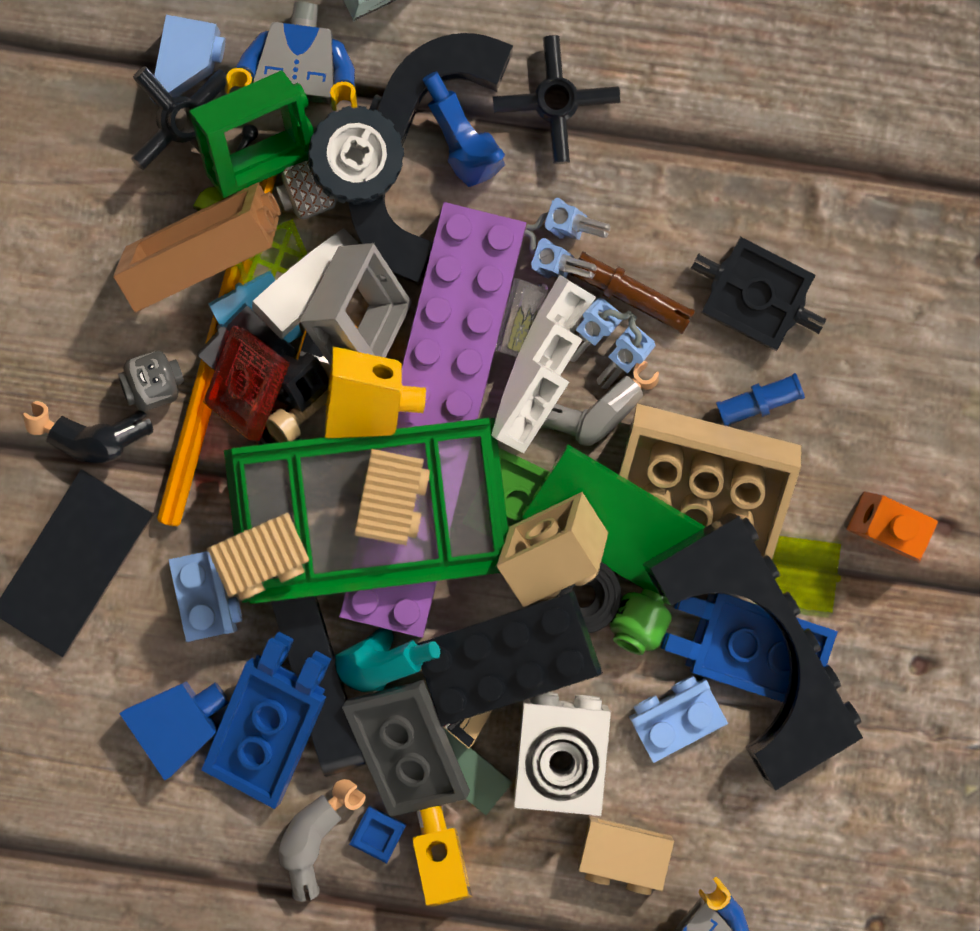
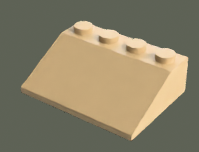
[618,404,801,559]

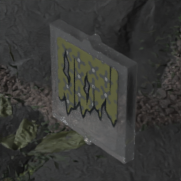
[495,278,550,358]

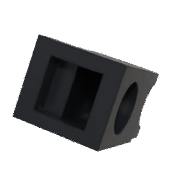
[249,344,329,413]

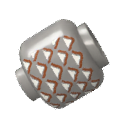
[276,159,337,219]

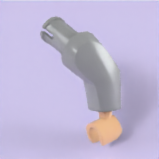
[541,361,659,446]
[278,779,366,902]

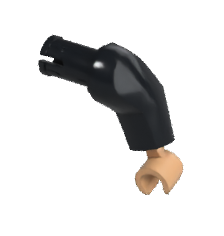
[23,401,153,463]

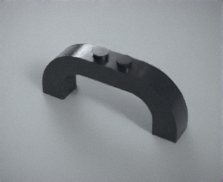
[349,33,513,286]

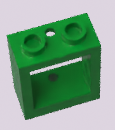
[190,70,314,198]

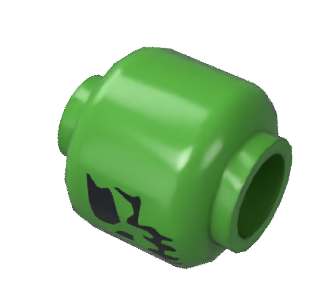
[609,589,672,655]

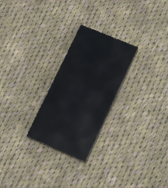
[0,469,154,657]

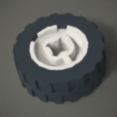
[308,106,404,205]

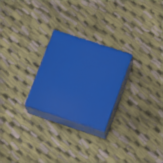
[349,805,406,864]

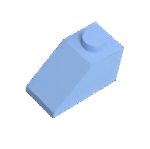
[151,15,225,105]

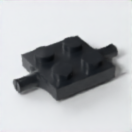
[690,236,827,351]

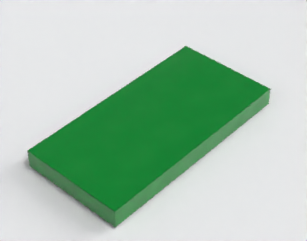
[522,444,706,594]

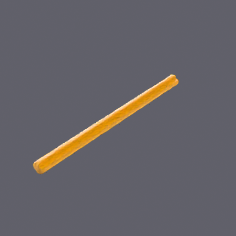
[157,175,277,527]

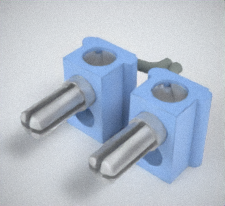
[524,198,610,279]
[570,298,655,389]

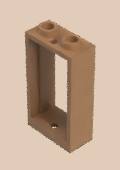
[113,182,281,313]

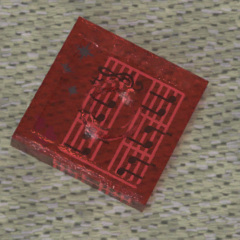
[203,326,290,441]

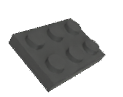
[342,680,470,817]

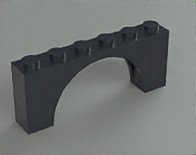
[642,513,863,791]

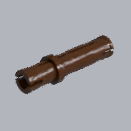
[570,251,695,334]

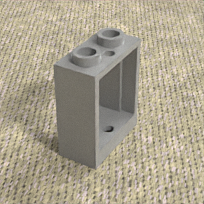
[300,243,412,365]

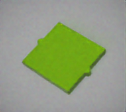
[772,536,841,613]

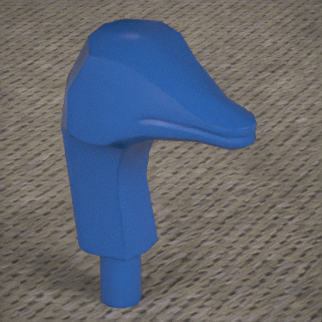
[422,71,505,187]

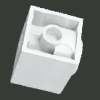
[514,692,611,816]

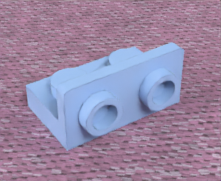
[169,551,242,642]
[629,675,728,763]

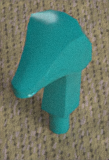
[335,628,440,694]

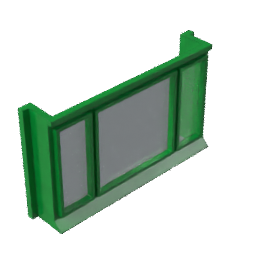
[224,418,508,604]

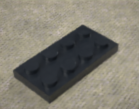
[417,591,603,726]

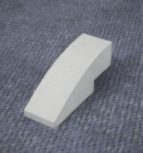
[252,228,359,340]

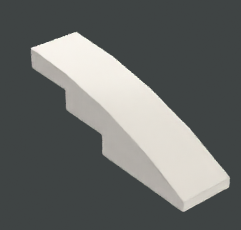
[491,275,596,454]

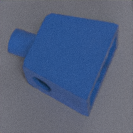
[119,681,229,781]

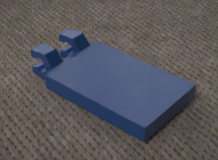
[660,593,838,702]
[201,632,331,809]

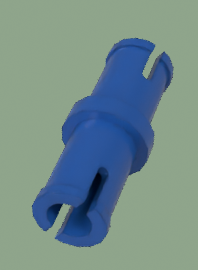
[716,373,805,427]

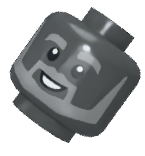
[118,350,184,411]

